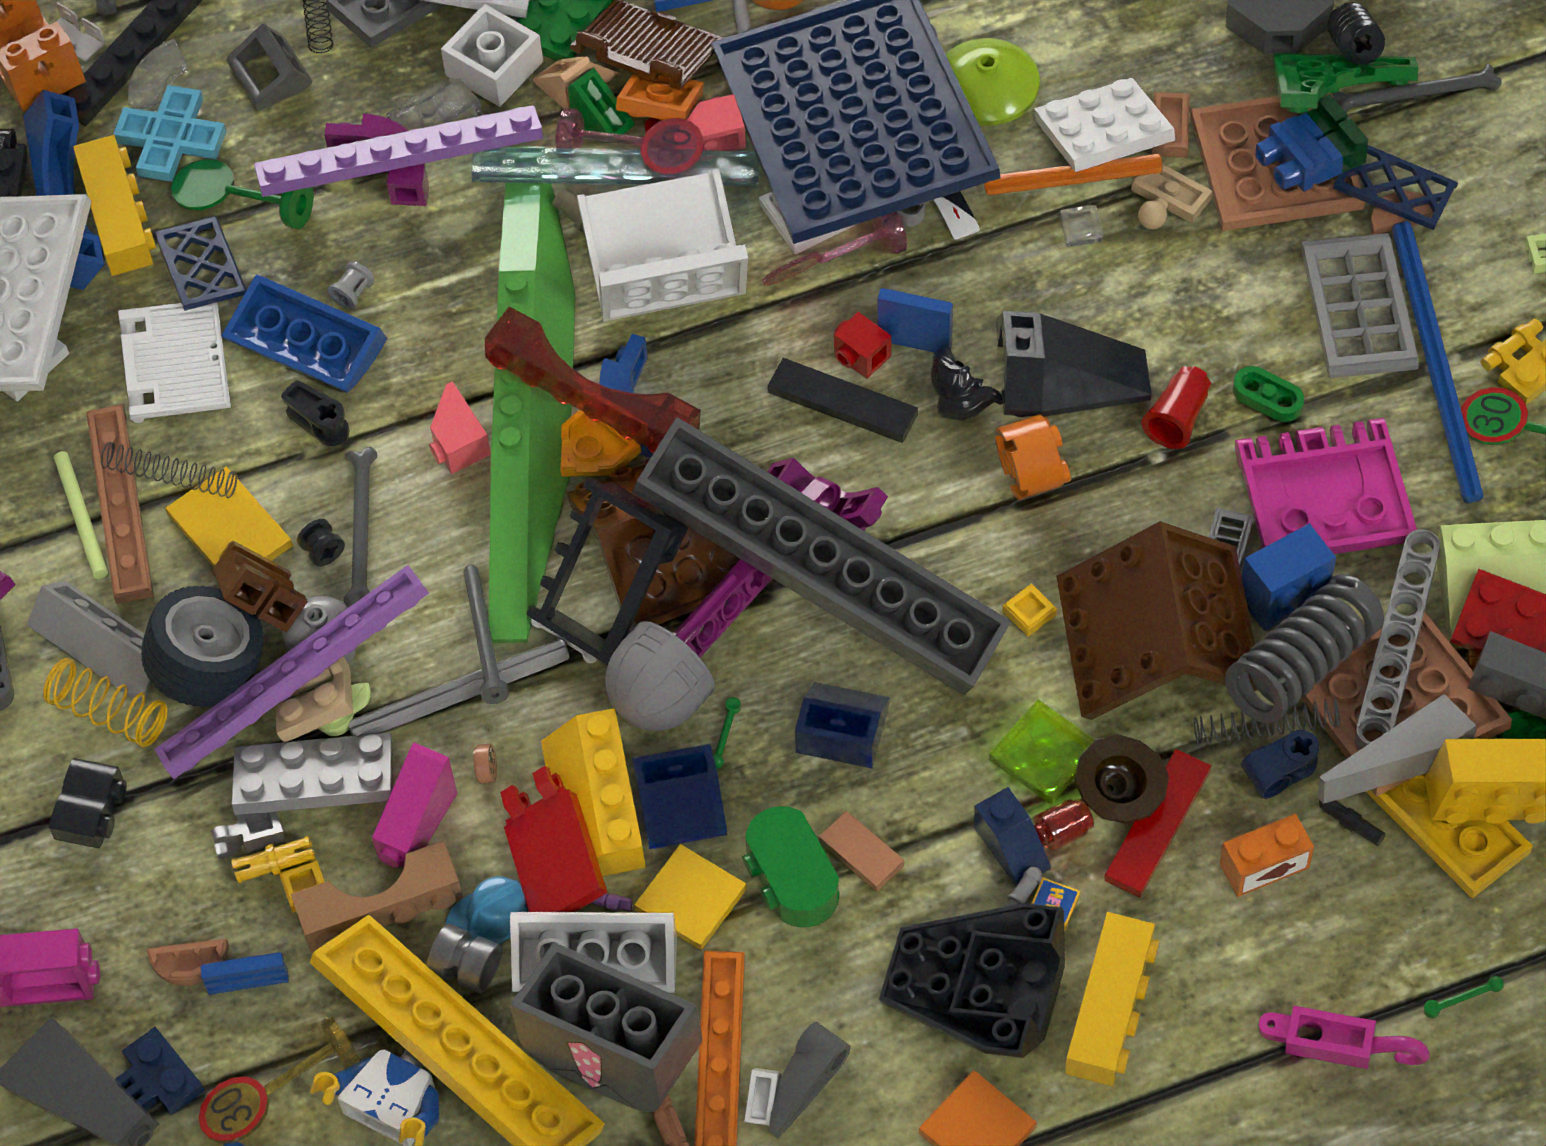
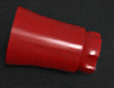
[1141,366,1212,449]

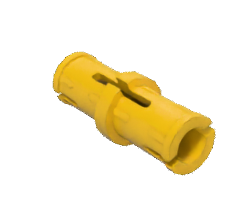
[231,835,316,884]

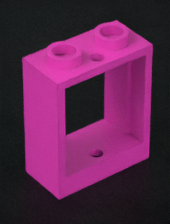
[0,928,100,1007]

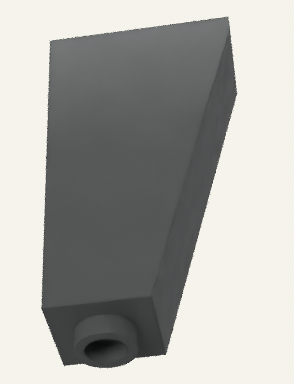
[0,1017,159,1146]

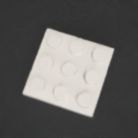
[1034,78,1175,172]

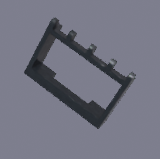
[526,478,689,665]

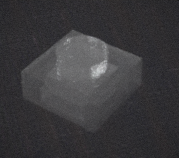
[1060,205,1103,247]

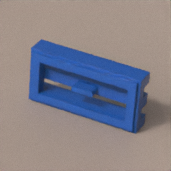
[201,952,289,995]

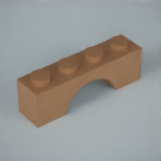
[291,841,463,952]

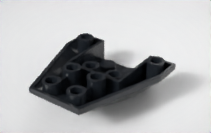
[996,311,1152,417]
[879,903,1065,1058]

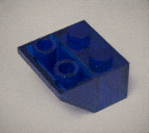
[795,682,890,769]
[632,744,728,849]

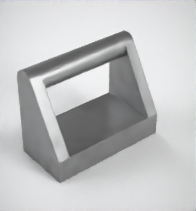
[226,23,313,110]

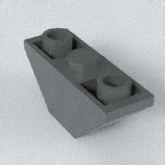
[1225,0,1334,54]

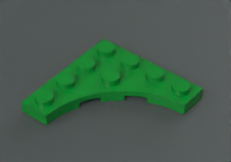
[1273,53,1419,113]

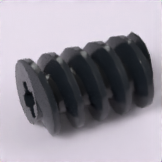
[1328,2,1385,65]

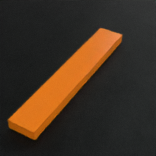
[694,951,745,1146]

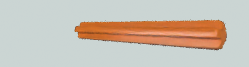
[984,154,1163,195]

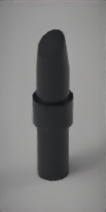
[1319,800,1386,846]

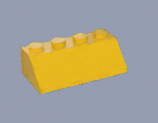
[541,708,646,876]

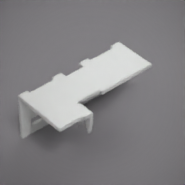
[56,2,105,62]

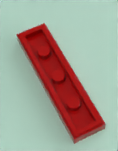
[1104,749,1212,898]

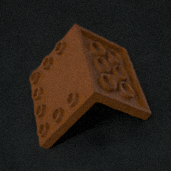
[566,457,773,625]
[1056,521,1258,720]

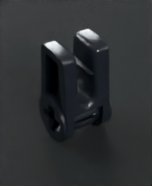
[281,380,350,446]

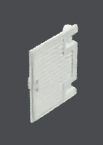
[118,303,231,423]

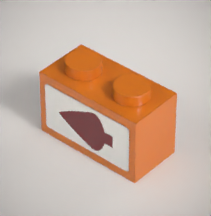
[1219,813,1314,897]

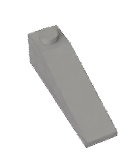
[1318,694,1476,804]

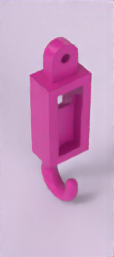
[1259,1005,1430,1069]

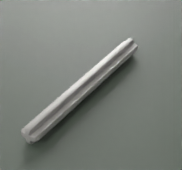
[349,639,569,736]

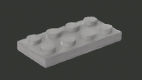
[232,733,393,815]

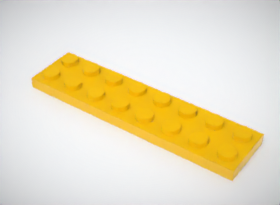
[310,915,605,1146]

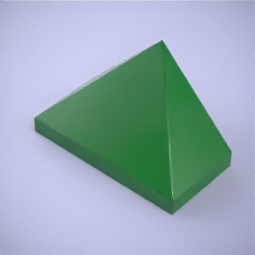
[568,67,636,144]

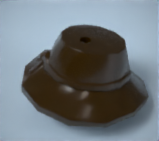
[1074,734,1169,824]

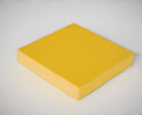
[634,844,747,951]

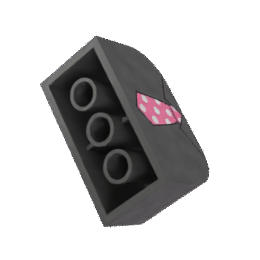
[510,942,702,1112]

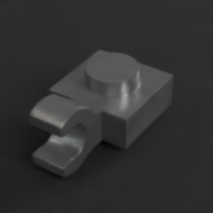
[211,811,285,859]

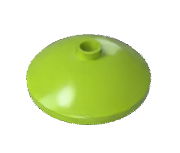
[945,38,1040,126]

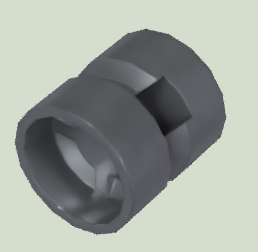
[427,923,502,994]

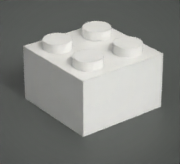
[441,4,543,107]

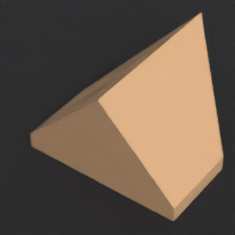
[533,56,620,113]

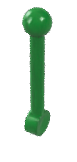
[709,697,741,769]
[1423,976,1504,1018]

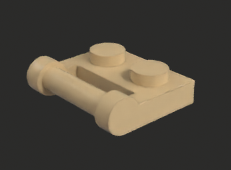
[275,657,353,743]

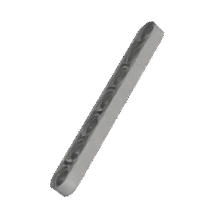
[1355,529,1440,750]

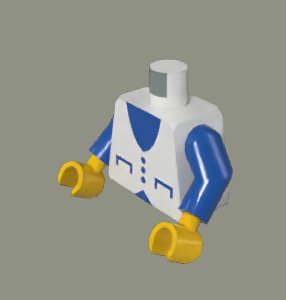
[310,1050,439,1146]

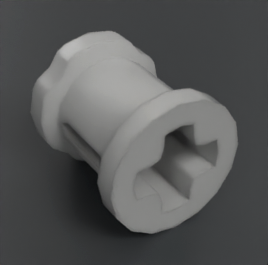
[327,261,374,310]

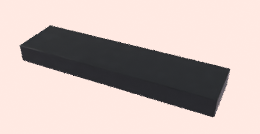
[767,358,918,443]

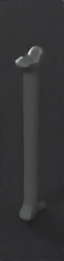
[1332,64,1502,112]
[343,447,378,607]

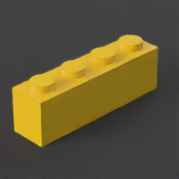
[73,135,156,276]
[1065,912,1160,1087]

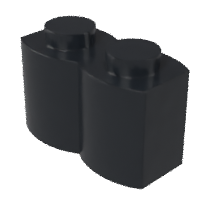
[49,758,127,849]

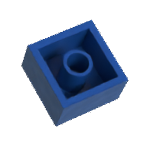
[1242,523,1336,631]

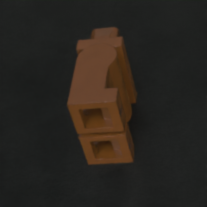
[212,540,308,632]

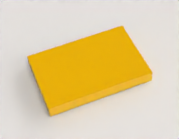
[165,466,293,568]

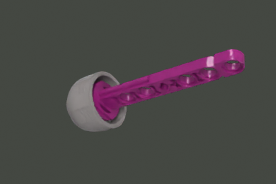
[605,477,841,731]

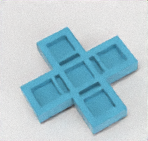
[113,85,226,182]

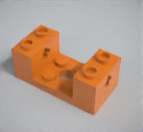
[0,0,86,112]

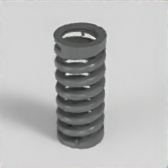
[1225,574,1384,724]

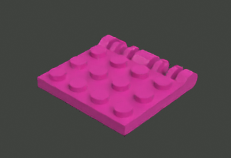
[1235,418,1417,554]

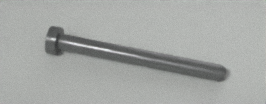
[463,564,509,704]

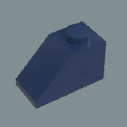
[974,787,1051,886]

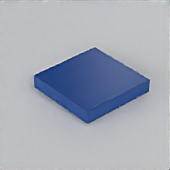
[877,288,953,353]

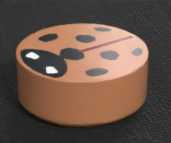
[473,743,497,784]

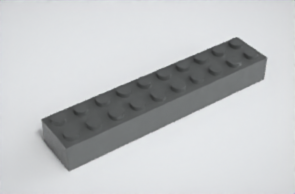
[632,417,1011,695]

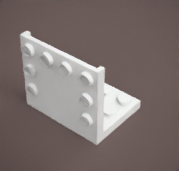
[577,168,748,322]

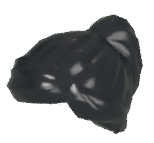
[931,346,1003,421]

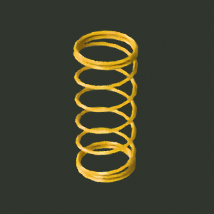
[43,657,168,748]

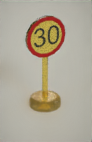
[198,1014,362,1144]

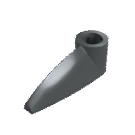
[769,1022,851,1139]

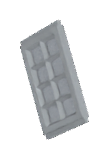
[1301,233,1419,378]

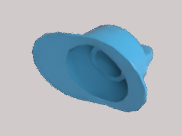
[446,876,529,944]

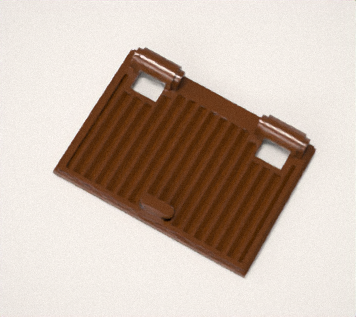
[570,0,724,90]

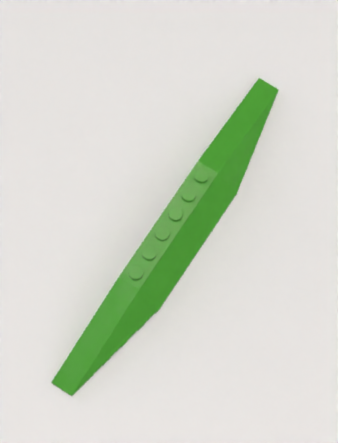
[488,146,575,643]

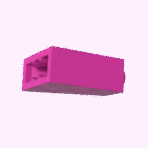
[372,742,458,868]

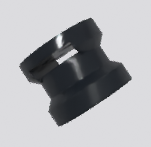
[297,519,345,567]

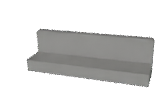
[28,581,152,702]

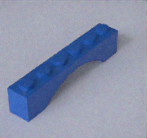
[23,90,104,290]

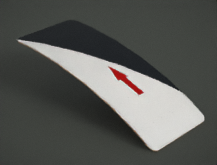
[934,191,980,239]

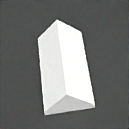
[510,912,677,993]

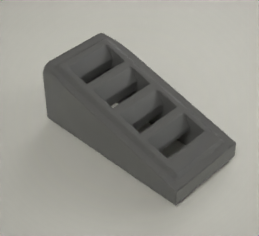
[1209,508,1254,571]

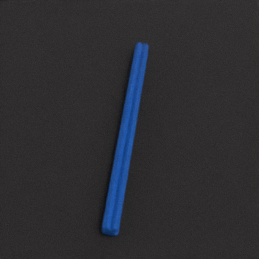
[1392,221,1484,504]

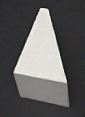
[744,1068,781,1126]

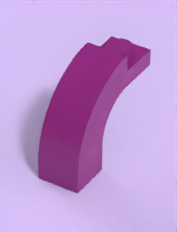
[324,113,429,206]
[767,458,888,531]

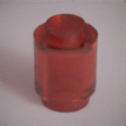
[1034,799,1094,851]

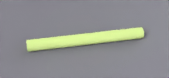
[54,451,108,579]

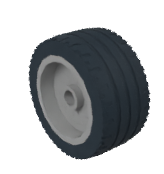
[141,586,264,707]

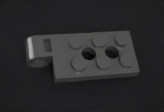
[326,0,446,48]

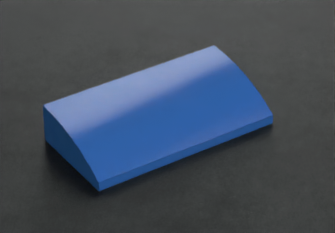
[221,274,387,393]

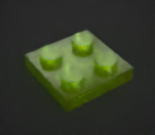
[989,699,1096,805]

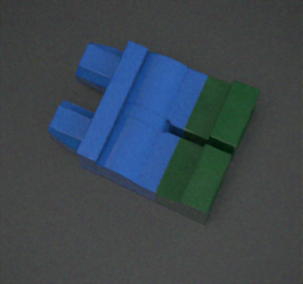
[1255,94,1368,192]

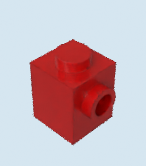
[833,312,892,379]

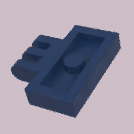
[116,1027,205,1116]

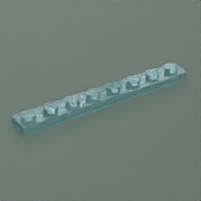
[471,147,759,187]

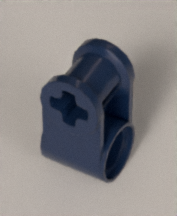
[1241,730,1319,799]

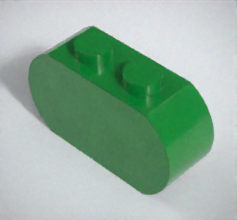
[742,806,840,928]

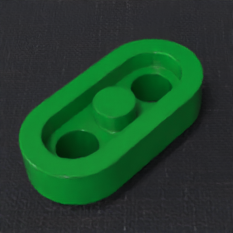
[1233,366,1304,422]

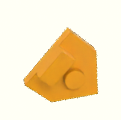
[560,402,641,477]

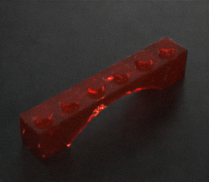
[485,306,701,454]

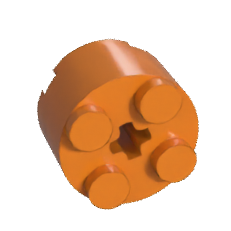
[995,414,1071,500]

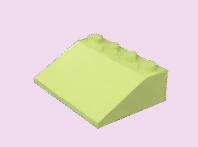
[1437,520,1546,649]

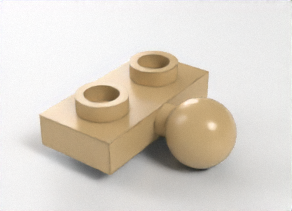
[1131,164,1213,229]

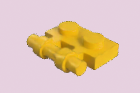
[1480,318,1546,405]

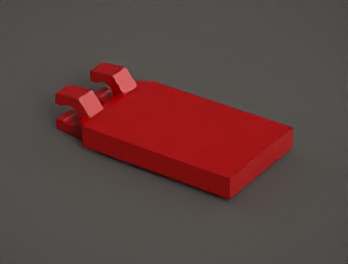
[500,766,608,912]

